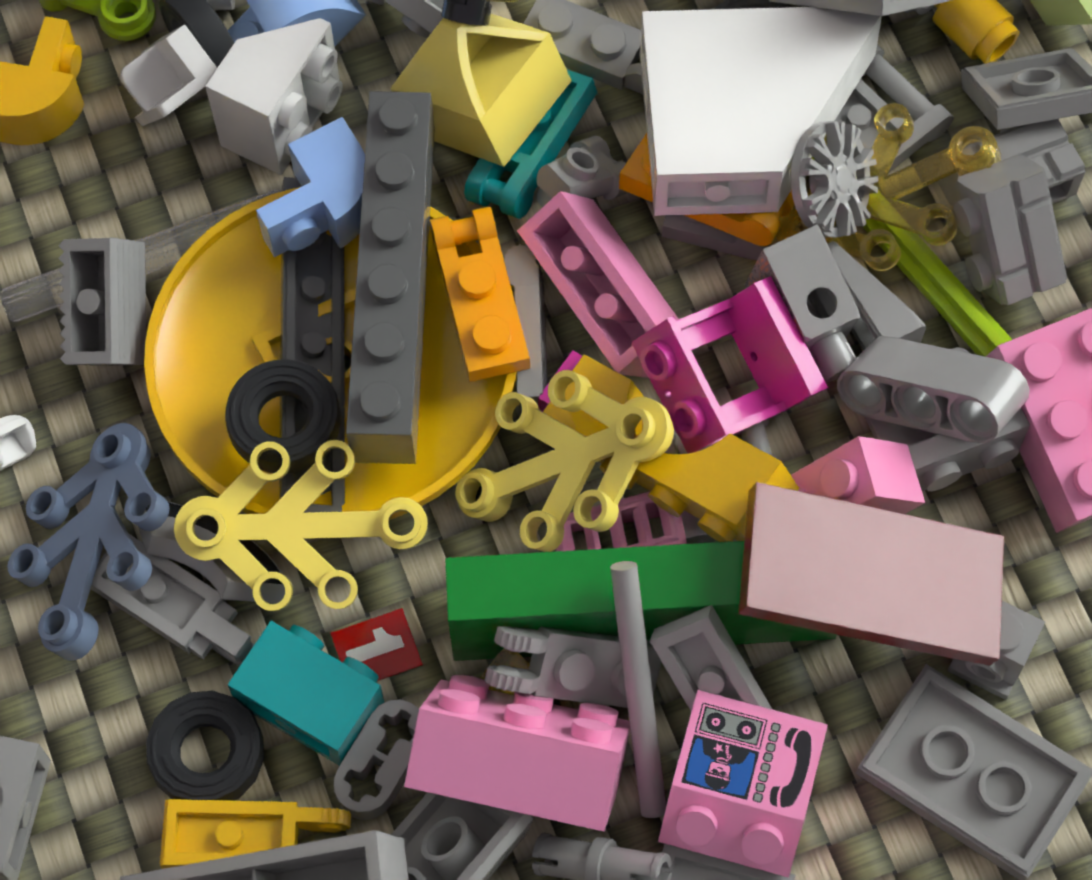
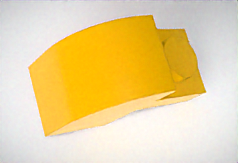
[0,16,85,145]

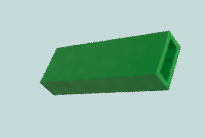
[445,541,837,661]

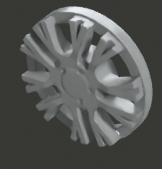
[791,121,878,237]

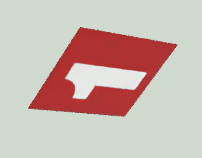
[330,608,423,681]

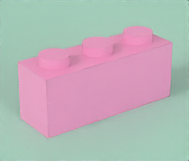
[517,191,679,378]

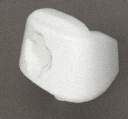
[0,415,36,471]

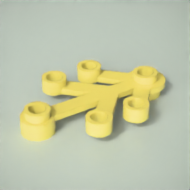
[455,370,674,552]
[174,440,428,611]

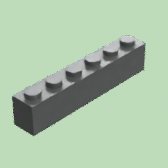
[346,91,435,464]

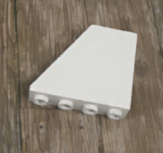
[640,7,882,216]

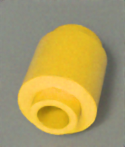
[933,0,1020,64]

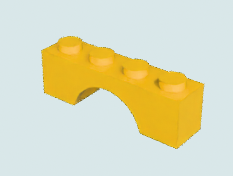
[543,354,799,542]

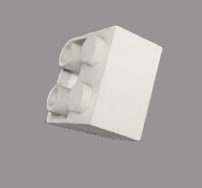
[205,18,343,175]

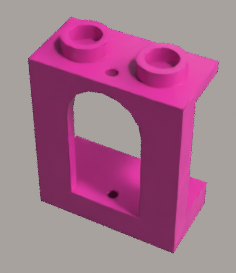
[631,276,828,454]

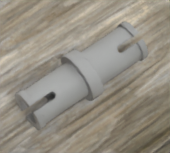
[532,833,672,880]

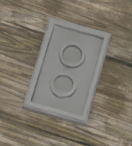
[855,664,1092,880]

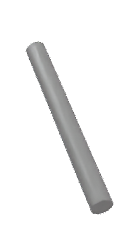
[610,561,666,818]

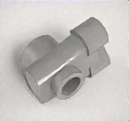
[537,136,628,207]

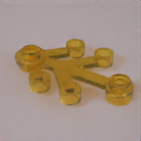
[776,103,1001,271]

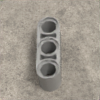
[837,336,1030,443]

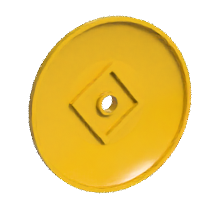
[144,187,517,520]

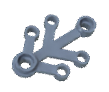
[8,423,169,661]

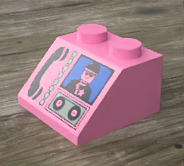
[658,690,828,878]

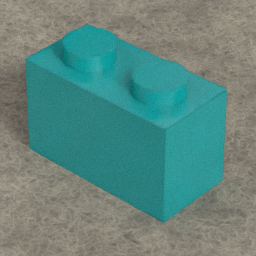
[227,621,385,766]

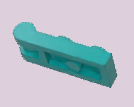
[464,70,598,219]

